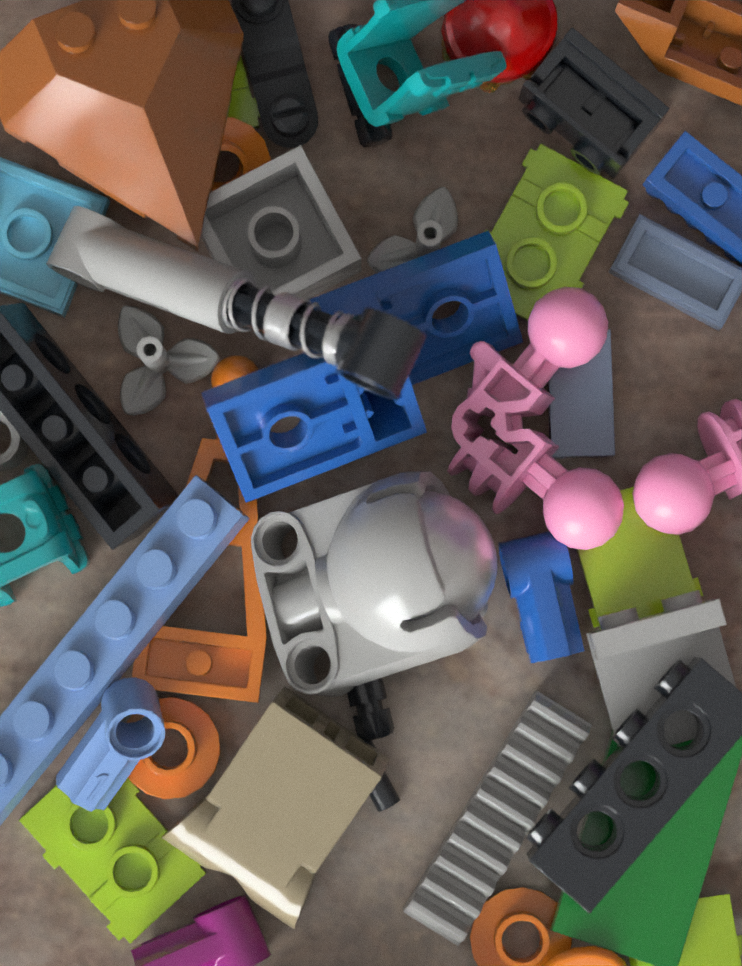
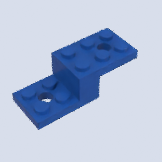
[201,231,523,503]

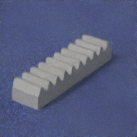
[403,691,592,946]

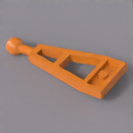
[132,355,267,703]

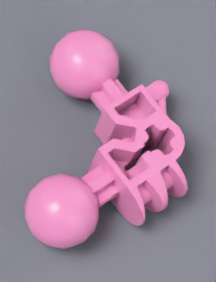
[447,287,624,550]
[632,399,742,535]

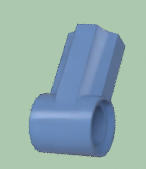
[56,677,165,812]

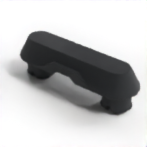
[231,0,318,148]

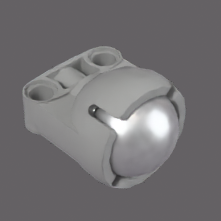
[251,471,497,697]

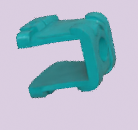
[337,0,507,127]
[0,464,90,607]

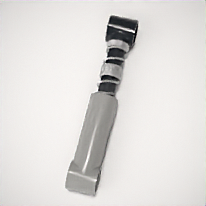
[46,206,426,400]

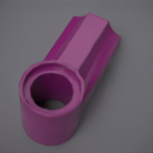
[131,894,271,966]

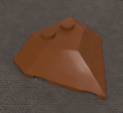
[0,0,244,252]

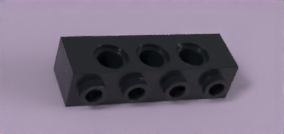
[0,302,179,550]
[526,657,742,914]

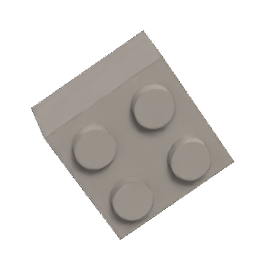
[202,145,361,299]

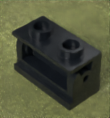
[518,27,670,179]

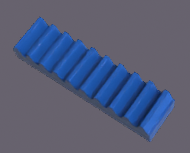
[643,131,742,264]

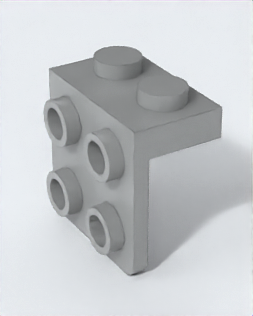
[586,590,736,747]

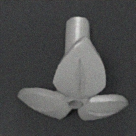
[367,187,458,273]
[118,306,220,416]

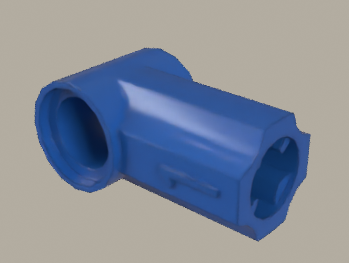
[498,531,585,663]

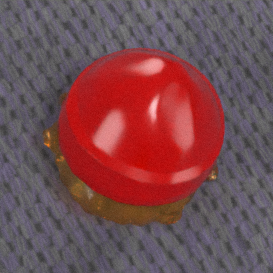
[441,0,558,93]

